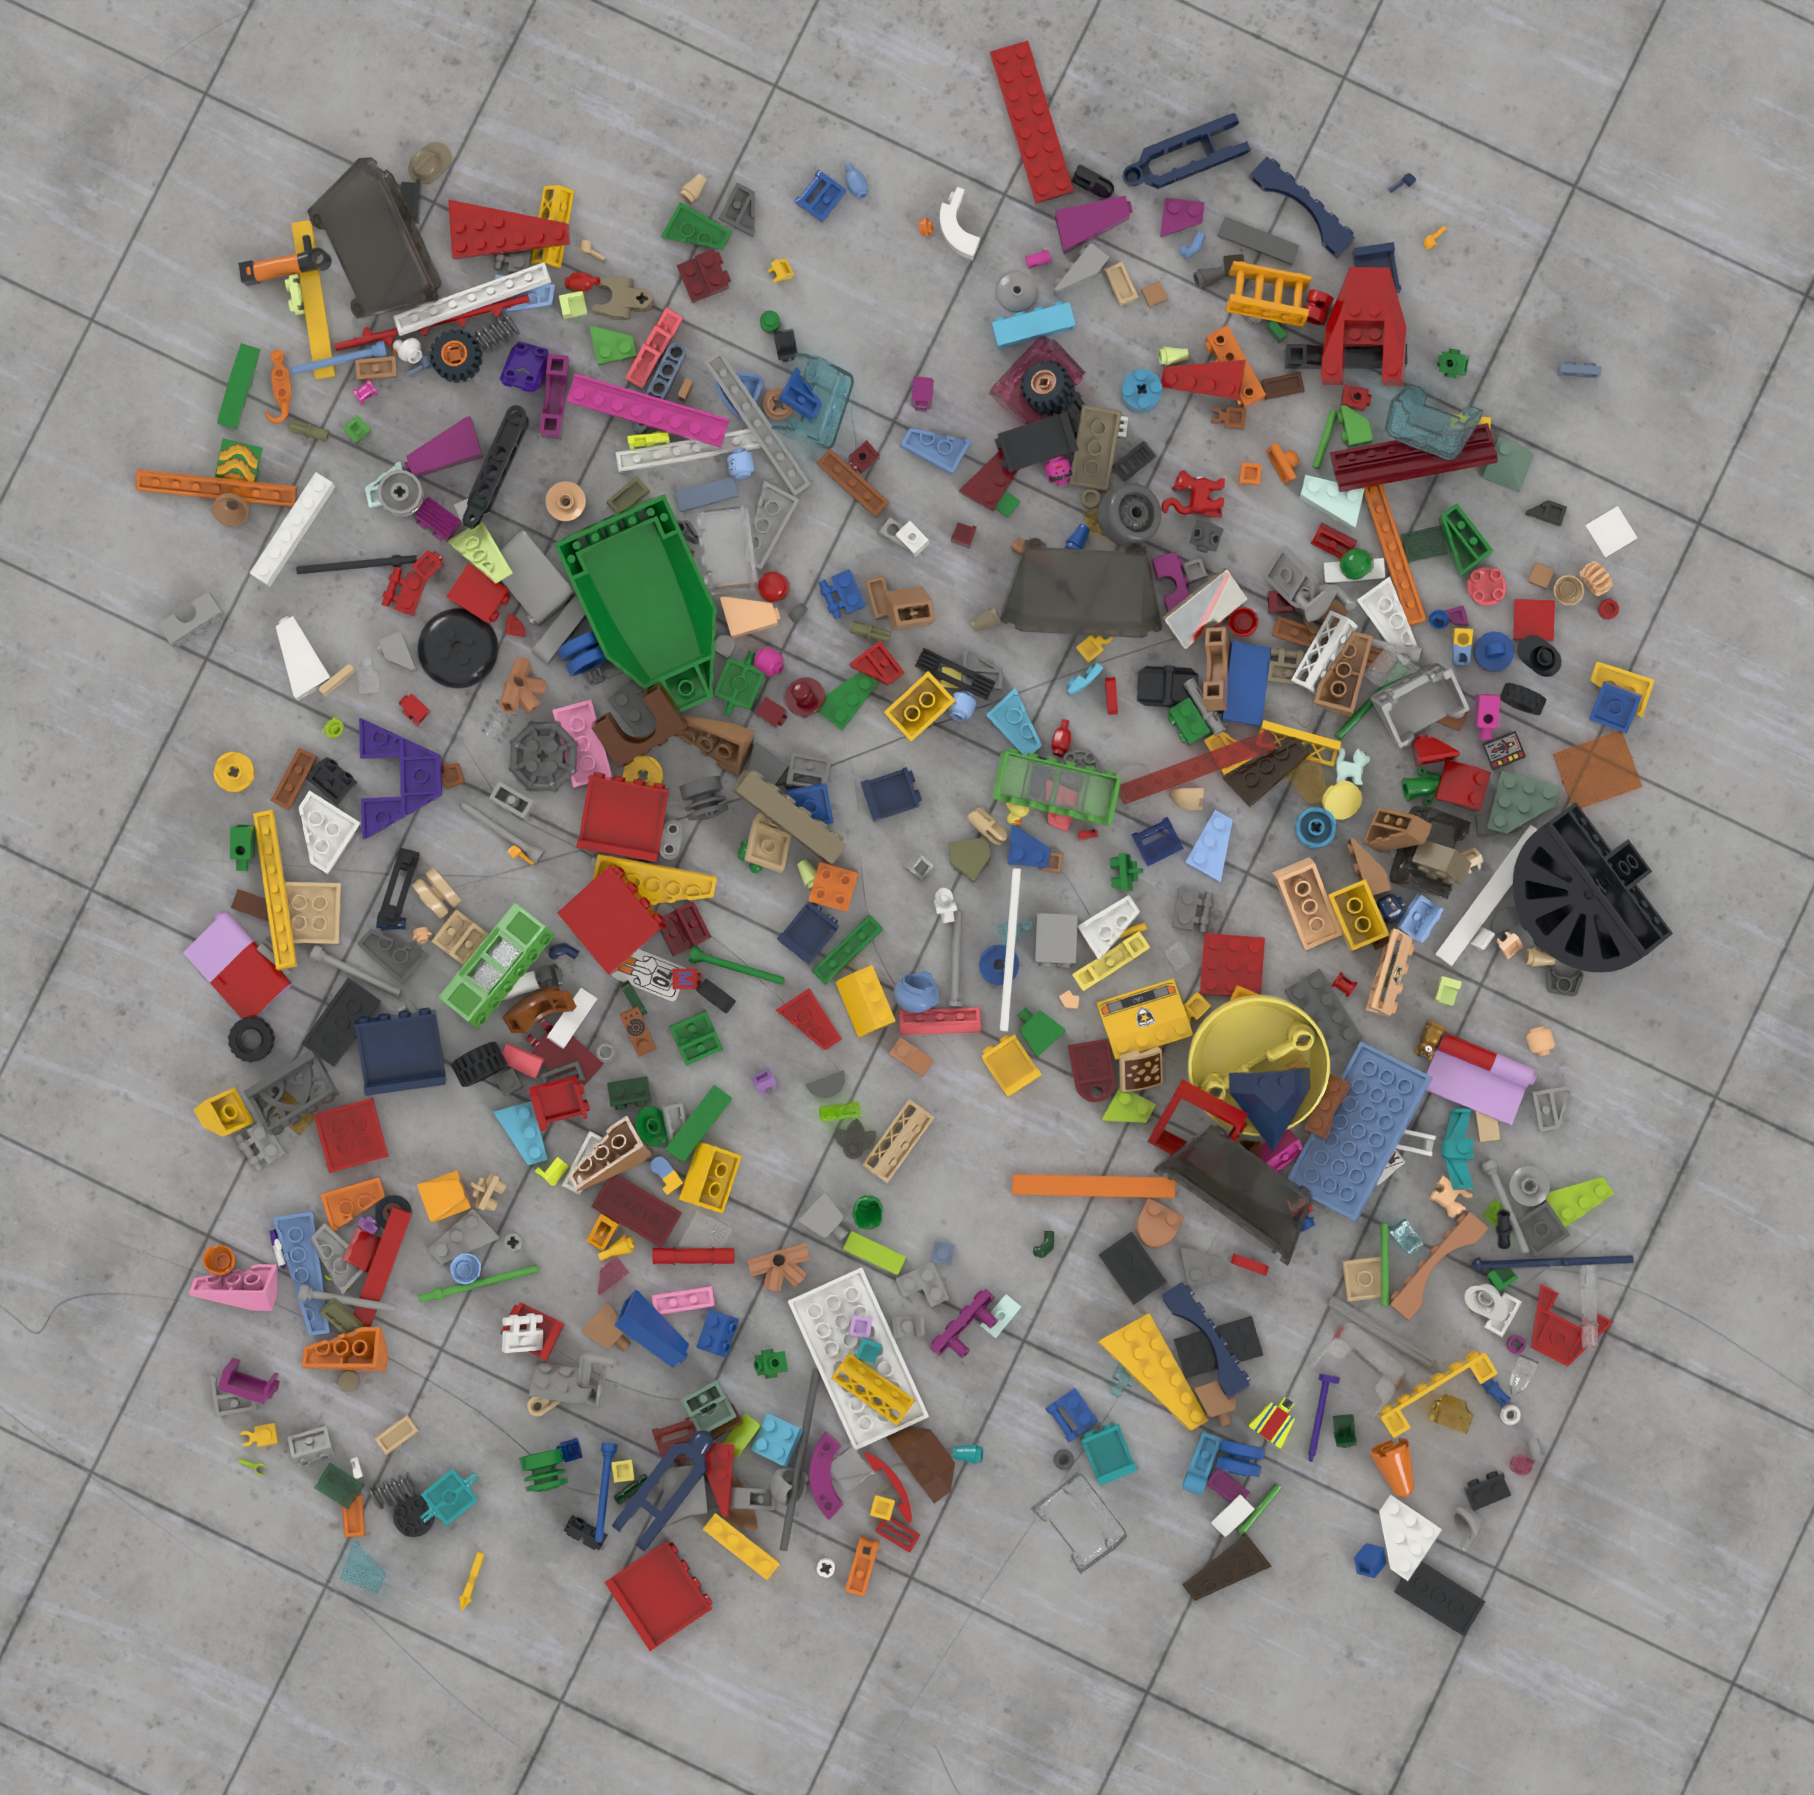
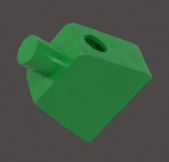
[230,824,256,871]
[1017,1007,1066,1057]

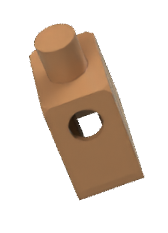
[581,1302,631,1352]
[1193,1380,1237,1427]

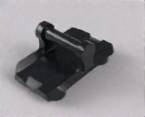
[1137,665,1199,707]

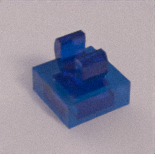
[556,1438,583,1462]

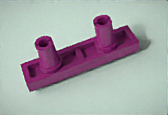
[930,1289,998,1358]

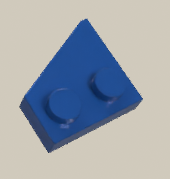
[778,367,822,421]

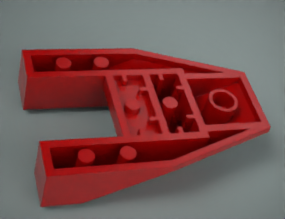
[1321,267,1407,386]

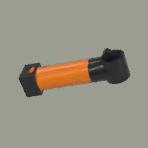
[238,235,332,286]

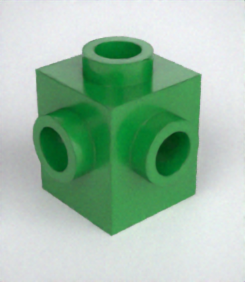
[1437,348,1470,378]
[754,1349,788,1379]

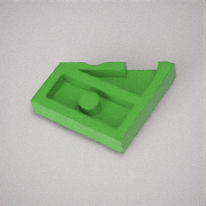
[590,326,637,365]

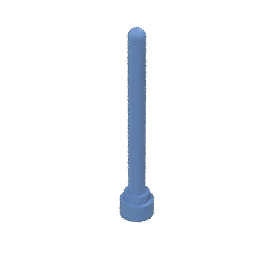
[291,341,387,374]

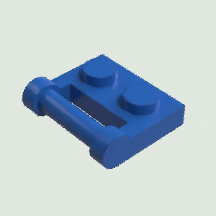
[794,170,847,223]
[1045,1388,1099,1443]

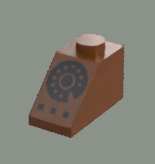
[619,1006,657,1057]

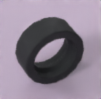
[696,979,736,1014]

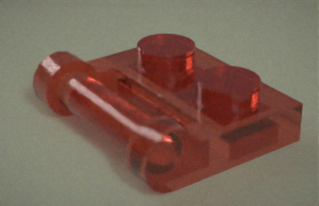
[652,1417,696,1461]

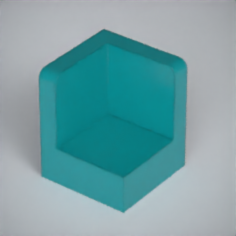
[856,1338,882,1364]

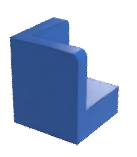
[1354,1543,1386,1578]

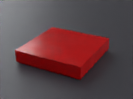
[1513,599,1555,641]

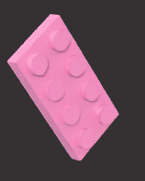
[552,700,613,788]

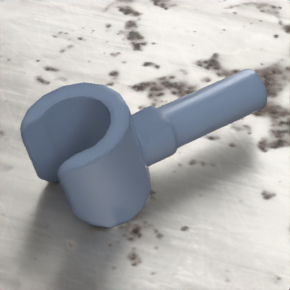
[407,355,432,377]

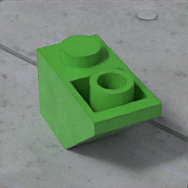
[1337,405,1373,448]

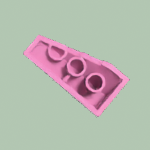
[189,1264,278,1311]

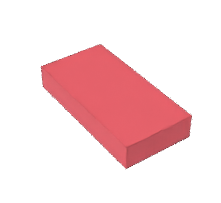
[503,1043,544,1079]

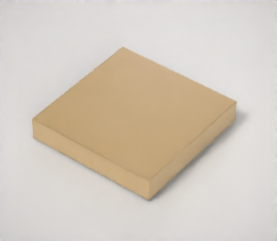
[1342,1256,1381,1302]

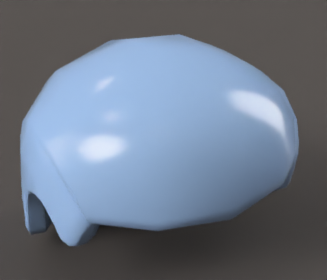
[450,1253,481,1284]

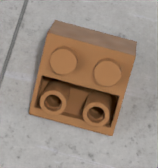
[883,586,935,632]

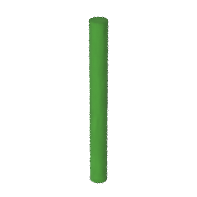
[1380,1224,1389,1306]

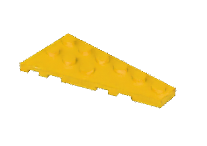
[1096,1313,1208,1431]

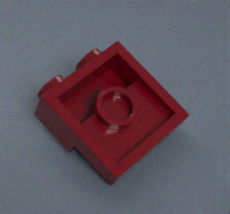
[677,249,731,303]

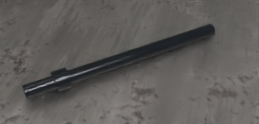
[296,555,417,574]

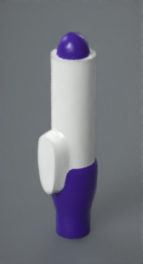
[269,1229,286,1269]

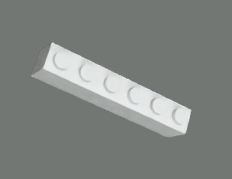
[250,472,335,587]

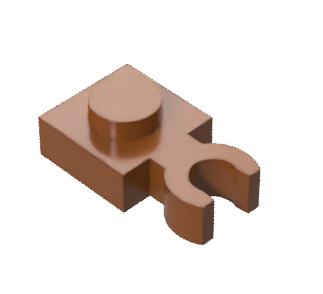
[1210,407,1246,430]

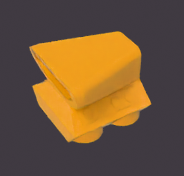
[417,1170,471,1223]

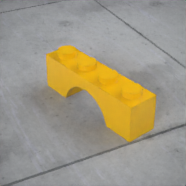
[703,1512,780,1580]

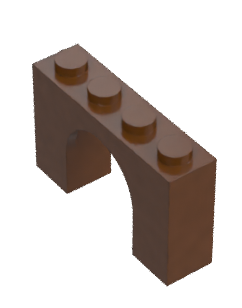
[591,682,687,768]

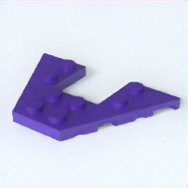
[359,718,442,839]

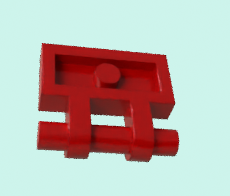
[381,567,426,617]

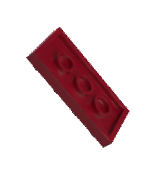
[591,1175,683,1248]

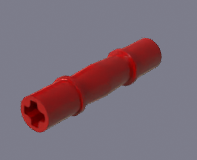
[652,1247,735,1265]

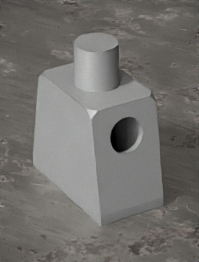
[798,1192,848,1241]

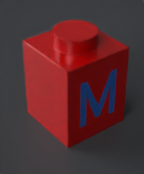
[672,968,701,989]

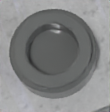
[788,603,808,622]

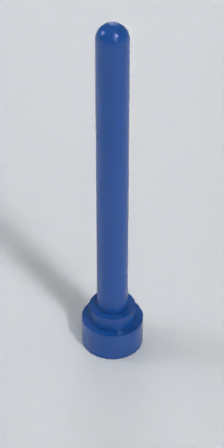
[595,1443,618,1542]

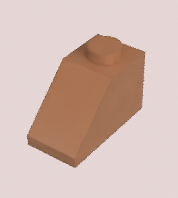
[889,1037,934,1077]

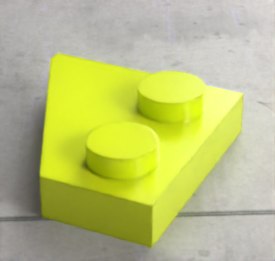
[627,431,670,450]

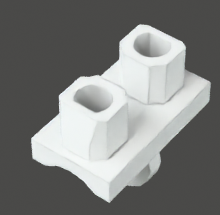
[934,888,957,923]

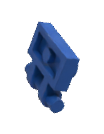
[818,569,866,619]

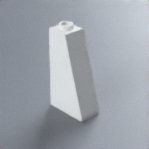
[276,616,331,701]

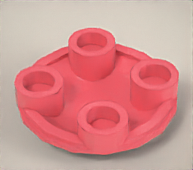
[1467,567,1506,606]

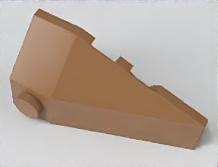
[568,1116,653,1192]

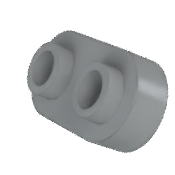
[659,820,683,860]

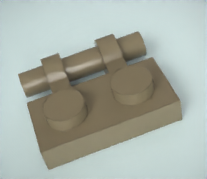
[1267,647,1311,686]

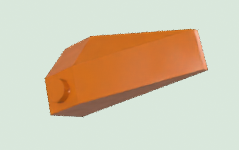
[302,1327,388,1372]

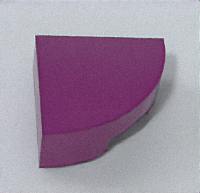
[1445,605,1469,626]

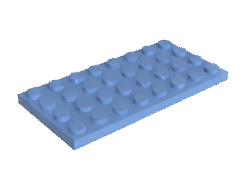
[1284,1041,1433,1222]

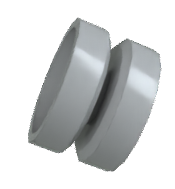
[378,470,425,518]

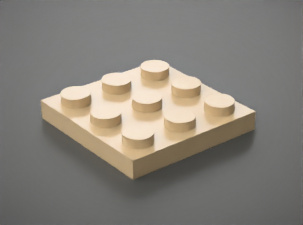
[285,882,342,944]

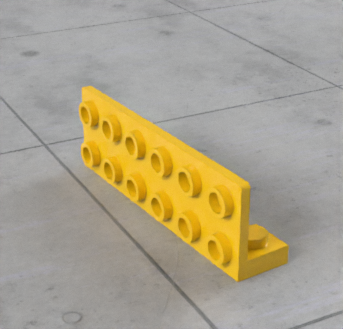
[1376,1350,1498,1438]

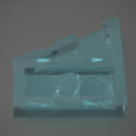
[340,1541,386,1593]

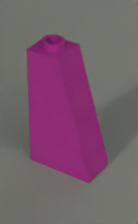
[1055,196,1133,254]
[405,416,483,478]

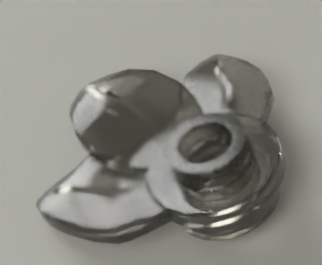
[835,1119,876,1159]

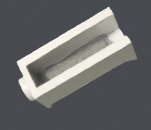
[1396,1130,1436,1157]

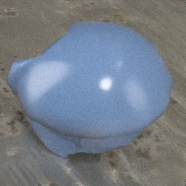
[893,971,939,1013]

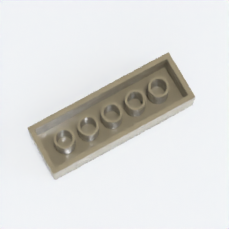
[730,770,846,864]

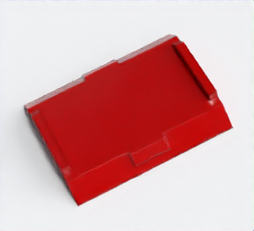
[342,1228,381,1273]

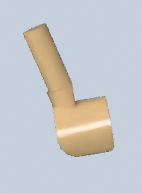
[580,239,605,261]

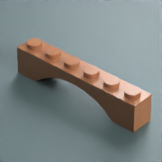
[1389,1212,1488,1321]

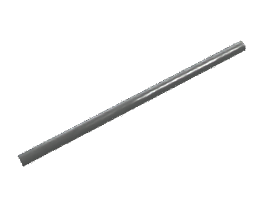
[779,1368,820,1552]

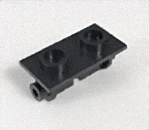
[564,1515,608,1550]

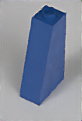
[614,1290,689,1368]

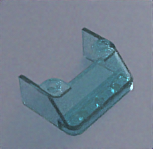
[771,353,854,449]

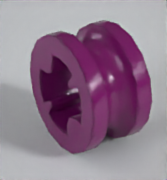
[1506,1335,1526,1354]

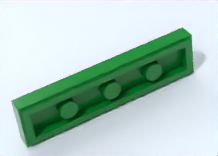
[811,914,884,985]

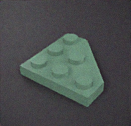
[1486,771,1560,835]

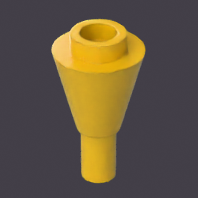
[598,1234,636,1261]

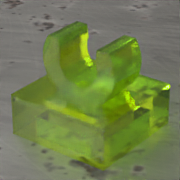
[1481,1199,1503,1226]

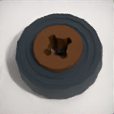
[375,1195,412,1229]

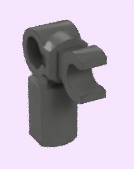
[586,663,624,686]

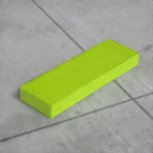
[843,1231,906,1275]

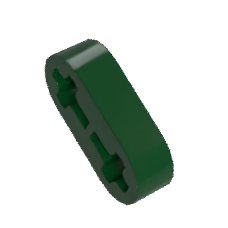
[620,980,648,1016]

